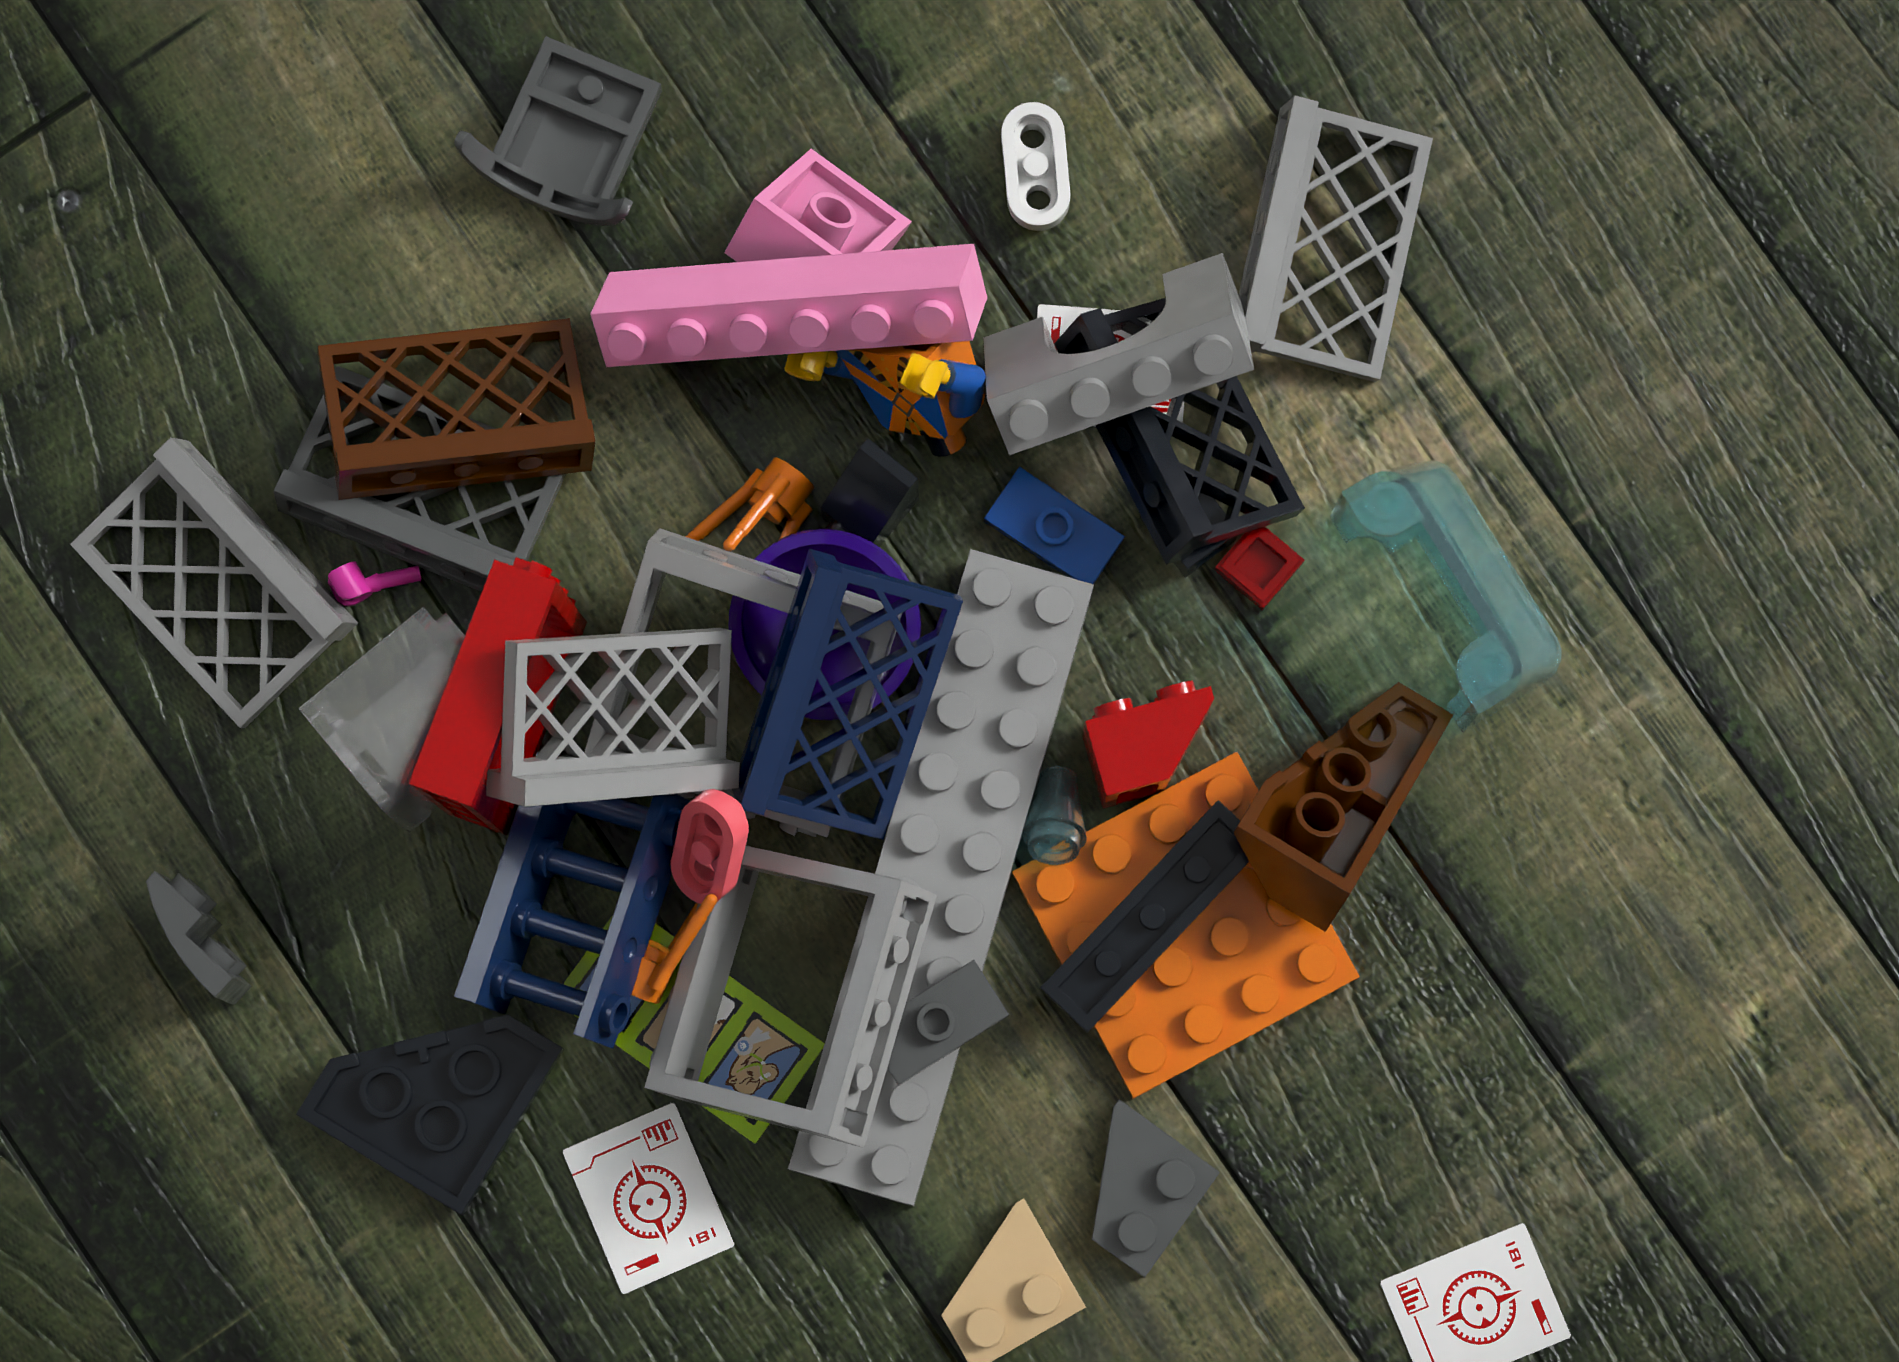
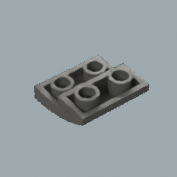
[146,871,252,1005]

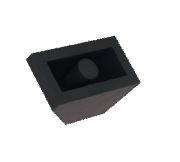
[820,438,919,547]

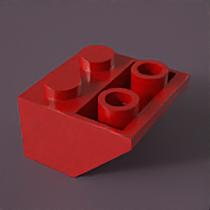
[1082,681,1214,809]

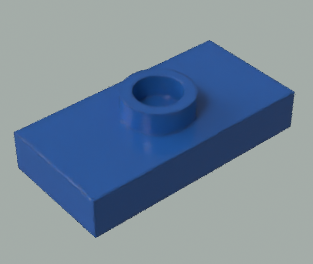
[984,466,1125,584]

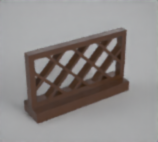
[317,318,595,500]

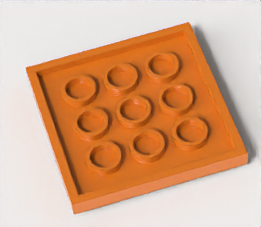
[1012,752,1360,1099]

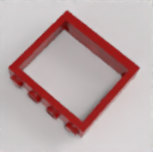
[409,557,587,835]

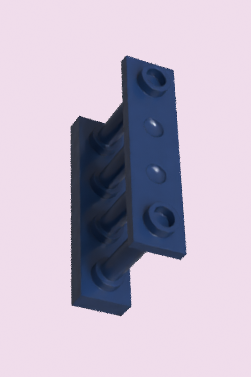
[454,752,690,1049]

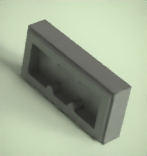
[887,960,1009,1086]

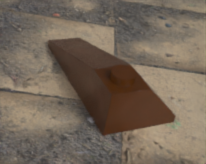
[1234,682,1453,932]

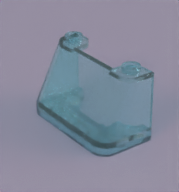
[1330,460,1561,732]

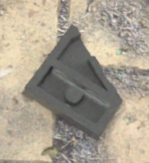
[1092,1099,1220,1278]

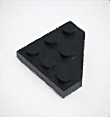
[296,1014,564,1215]

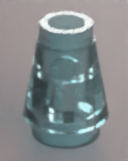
[1022,766,1087,865]

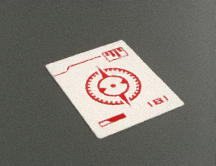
[563,1103,734,1294]
[1381,1223,1571,1362]

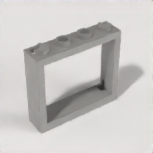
[584,528,902,837]
[644,846,937,1148]

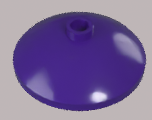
[728,529,921,720]

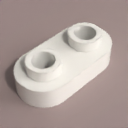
[1001,102,1070,231]

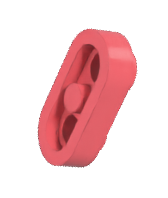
[671,789,749,904]

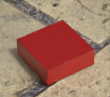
[1214,527,1305,611]

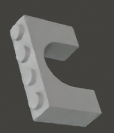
[983,253,1254,455]

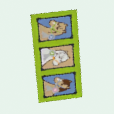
[564,915,825,1144]

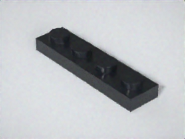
[1040,800,1249,1033]

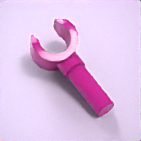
[328,561,421,606]

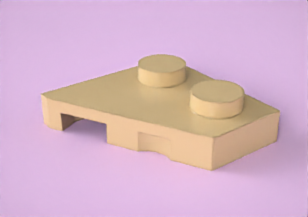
[941,1198,1086,1362]

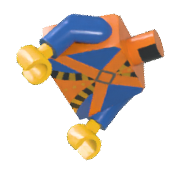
[785,341,986,457]

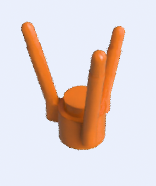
[685,457,814,551]
[631,894,717,1004]

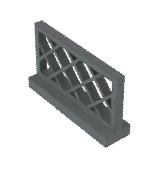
[274,366,566,592]

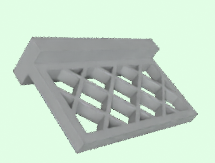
[1238,95,1433,382]
[70,437,358,728]
[486,628,740,807]

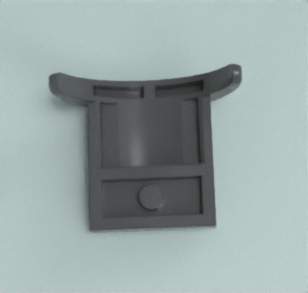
[454,36,662,226]

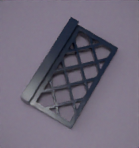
[732,549,963,840]

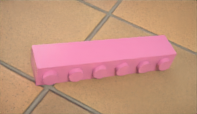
[590,244,987,367]

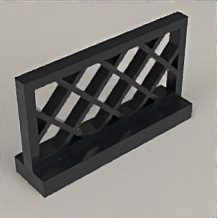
[1054,298,1305,565]

